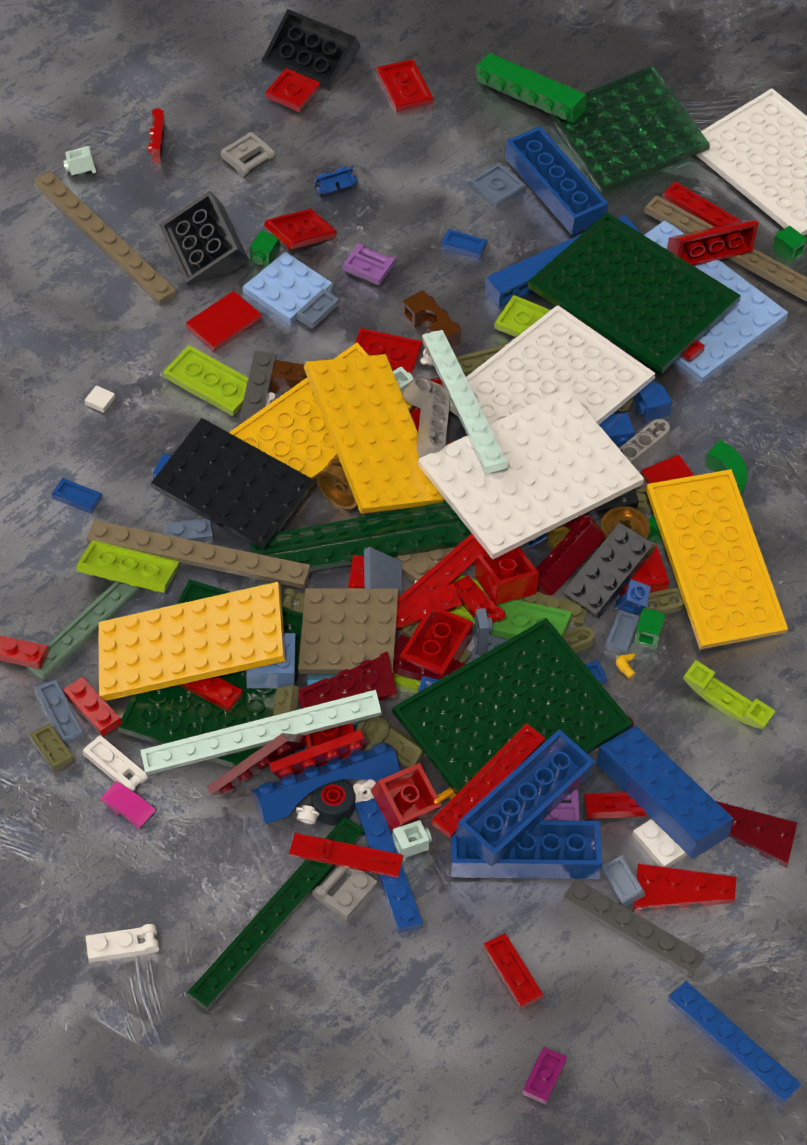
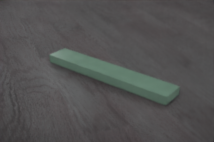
[26,581,140,681]

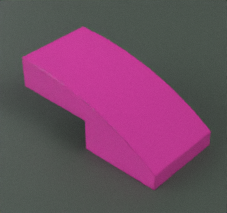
[99,781,156,829]

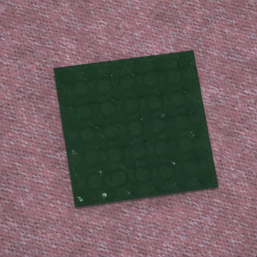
[546,66,710,194]

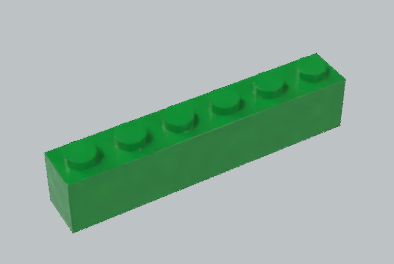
[475,53,587,123]

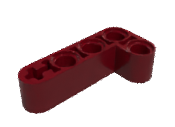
[536,514,605,596]

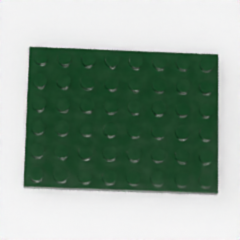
[527,213,741,374]
[118,579,303,768]
[392,618,633,795]

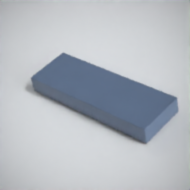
[35,679,85,745]

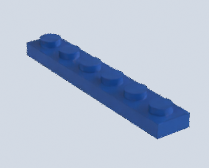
[355,798,423,934]
[668,981,802,1105]

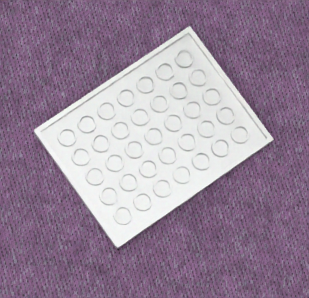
[685,89,807,236]
[449,305,655,425]
[417,388,644,559]

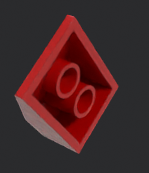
[400,604,473,677]

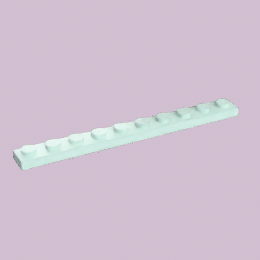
[422,330,507,474]
[140,690,382,775]

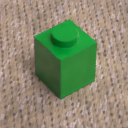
[772,225,807,263]
[250,231,280,267]
[634,608,665,649]

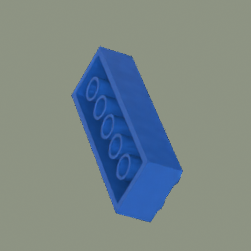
[505,126,608,235]
[596,726,733,859]
[455,729,595,867]
[450,820,602,879]

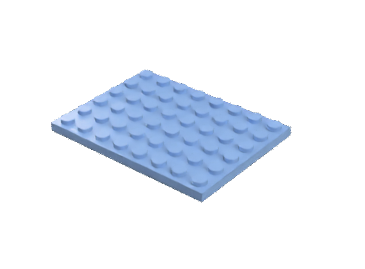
[644,221,789,383]

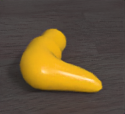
[615,653,636,679]

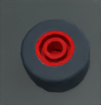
[311,779,355,826]

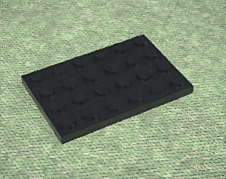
[151,418,314,551]

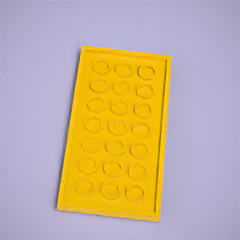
[229,343,413,479]
[304,354,444,514]
[645,469,788,650]
[99,582,286,701]

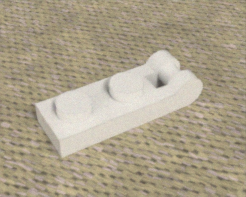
[83,735,148,792]
[85,924,159,963]

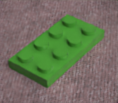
[471,592,572,639]

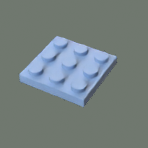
[243,252,332,324]

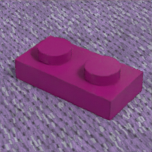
[522,1047,567,1105]

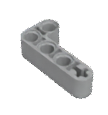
[403,376,450,457]
[619,419,670,469]

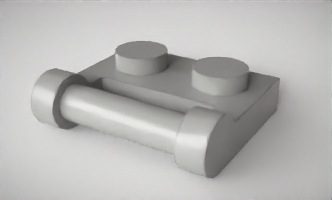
[220,132,275,177]
[312,866,378,921]

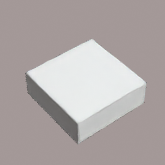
[85,385,115,413]

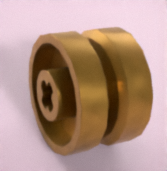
[317,453,357,509]
[598,506,650,548]

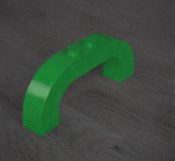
[648,439,747,547]

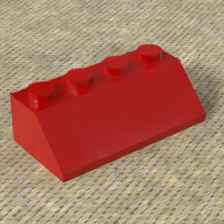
[667,220,759,266]

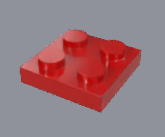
[265,68,320,113]

